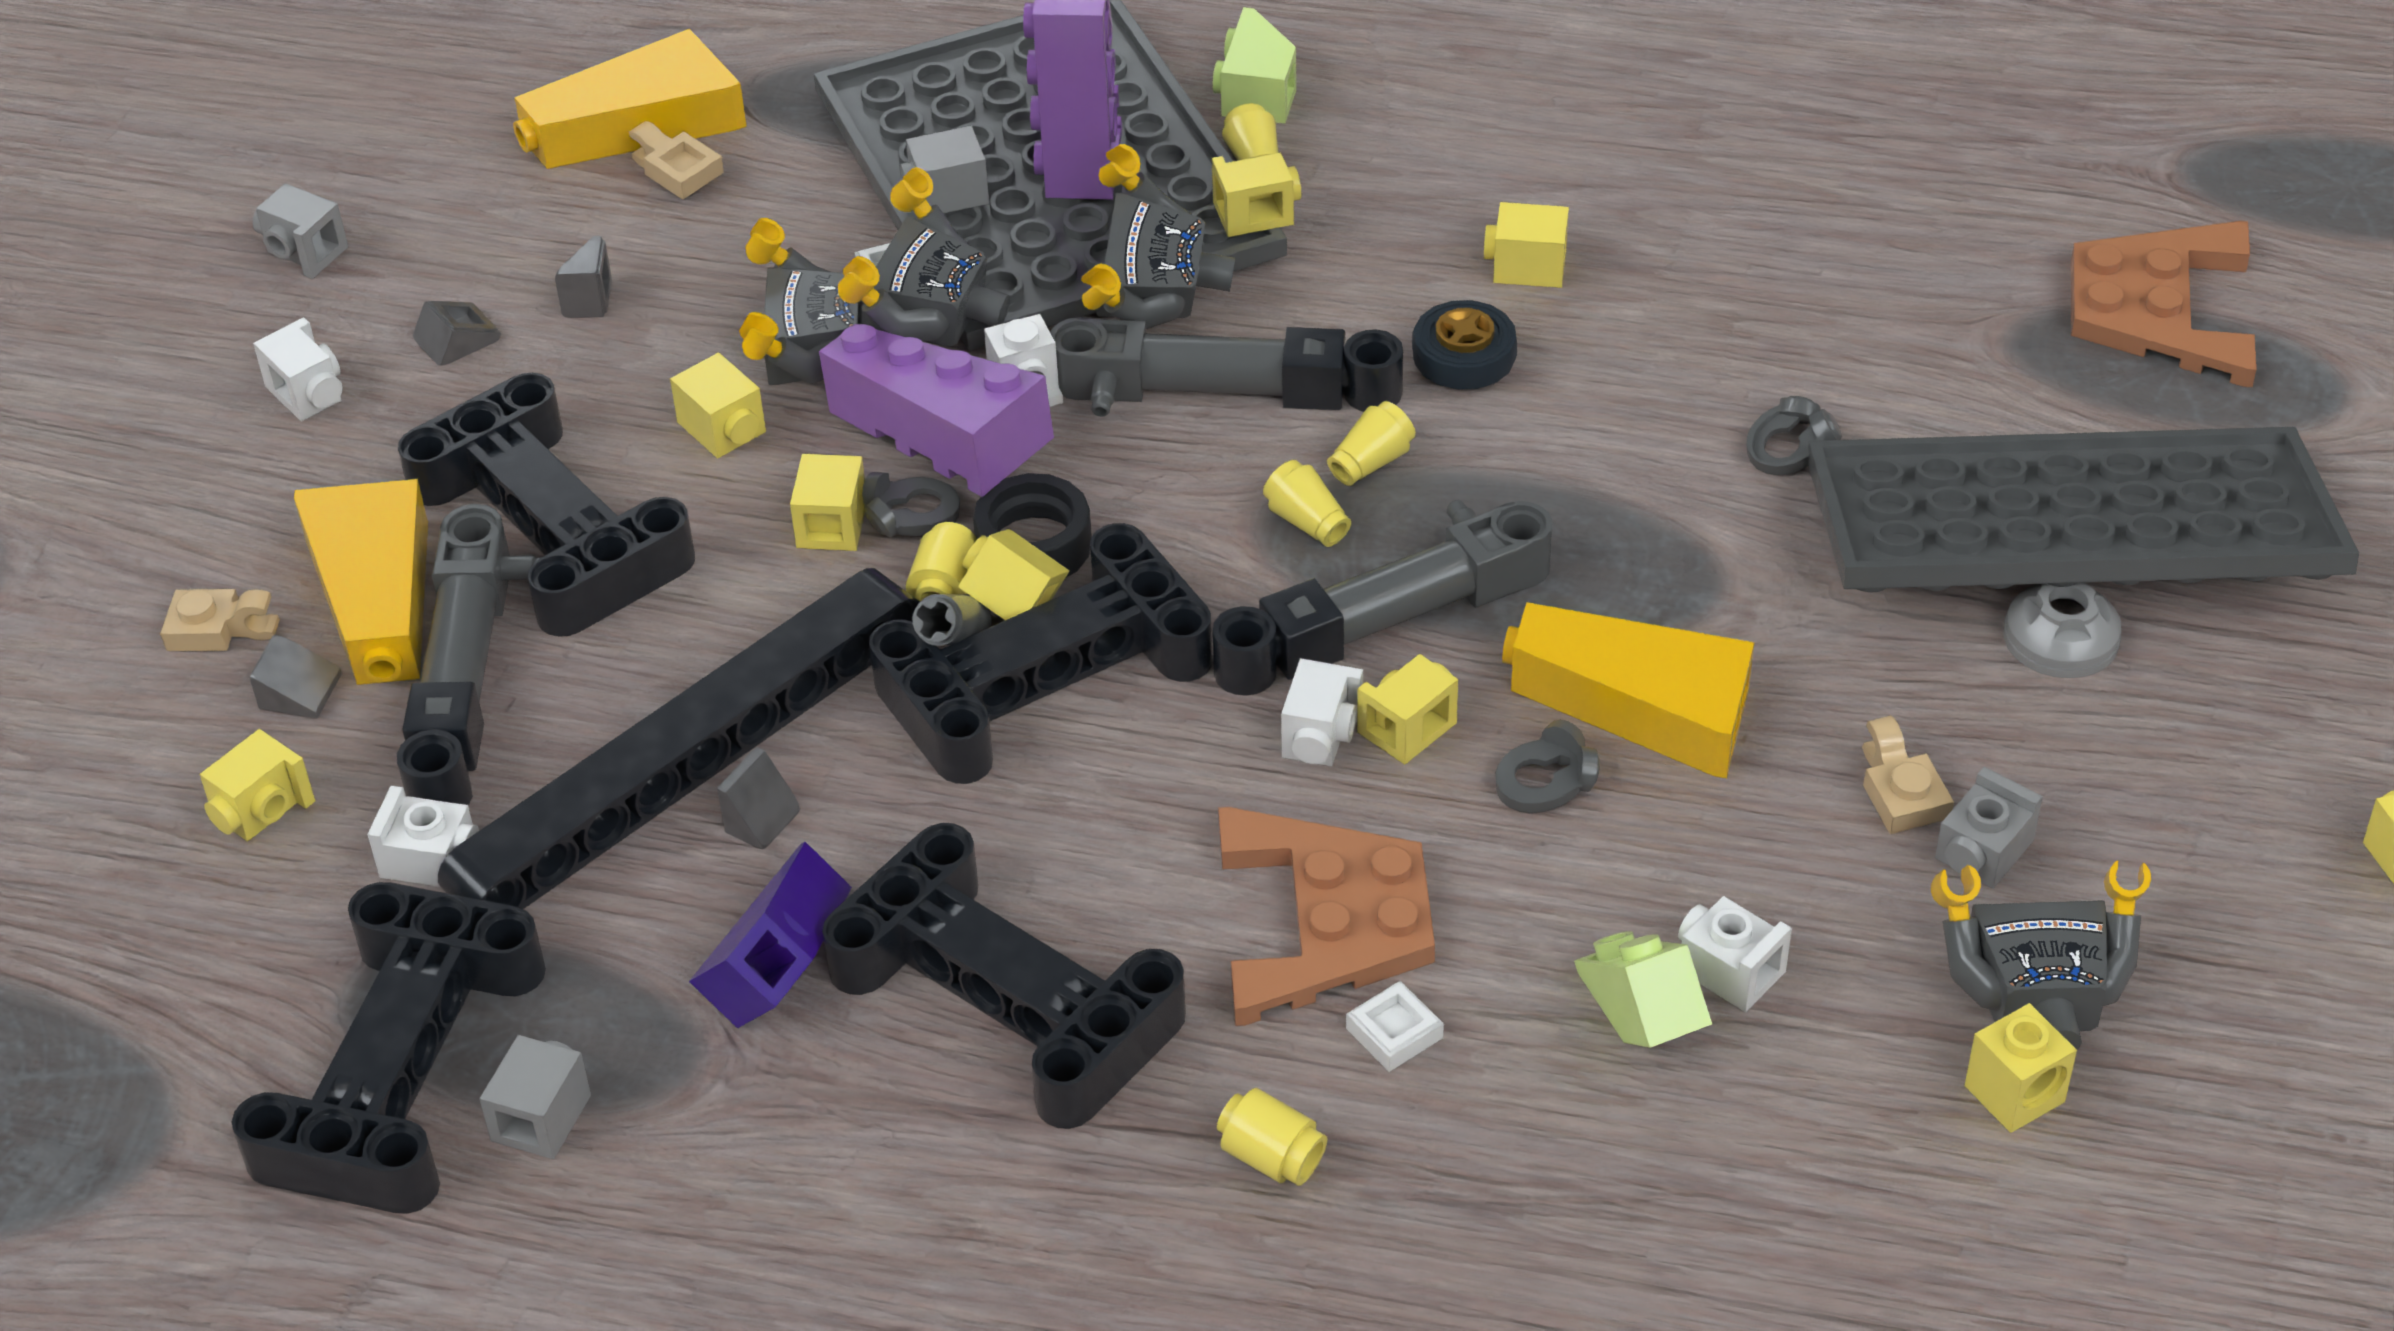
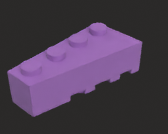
[1023,0,1122,200]
[819,324,1054,497]

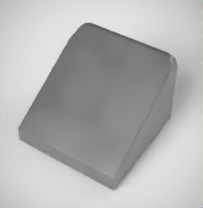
[555,236,612,318]
[413,300,501,365]
[250,635,342,718]
[717,747,800,849]

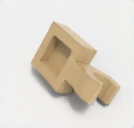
[629,121,724,200]
[160,589,280,651]
[1862,715,1954,834]

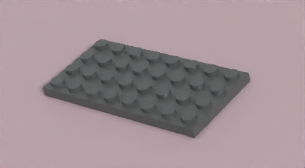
[1808,427,2359,593]

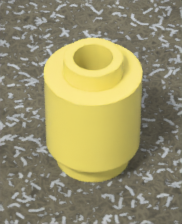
[906,522,977,601]
[1217,1088,1328,1186]

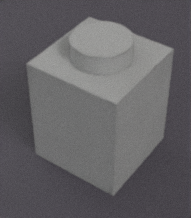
[900,126,989,213]
[479,1035,591,1159]

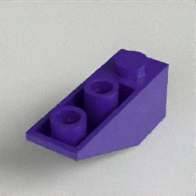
[689,842,852,1028]

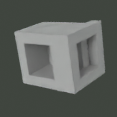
[253,183,348,279]
[1935,766,2043,889]

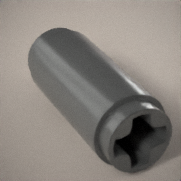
[912,594,992,646]

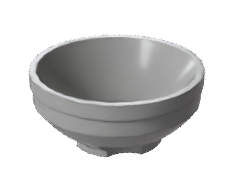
[2003,582,2121,678]

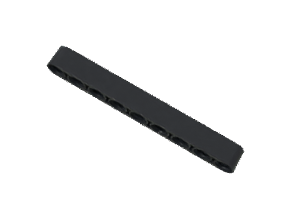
[438,568,921,909]

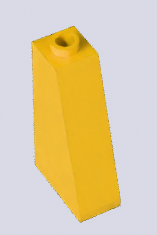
[513,29,747,169]
[294,479,428,685]
[1502,602,1754,779]

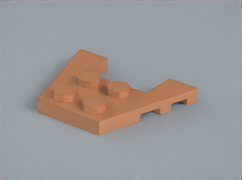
[2071,221,2257,387]
[1218,807,1435,1026]

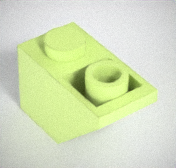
[1213,7,1296,124]
[1574,931,1712,1048]

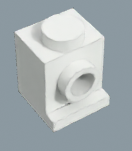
[984,314,1063,407]
[253,317,342,422]
[1281,658,1363,766]
[367,786,479,887]
[1678,896,1792,1013]

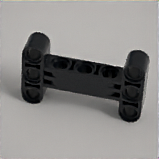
[398,372,695,637]
[869,523,1213,784]
[822,823,1186,1129]
[231,882,546,1214]

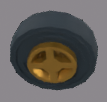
[1412,300,1517,390]

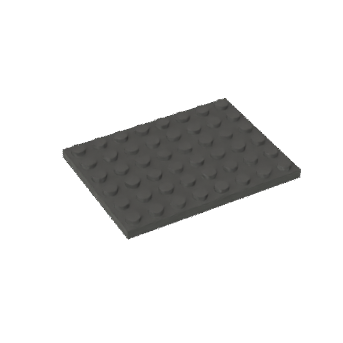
[813,0,1287,351]

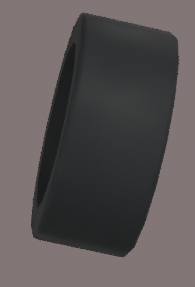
[973,473,1092,578]

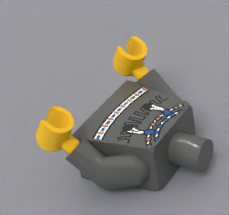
[1081,144,1235,330]
[838,167,1010,347]
[739,218,863,385]
[1931,860,2151,1049]

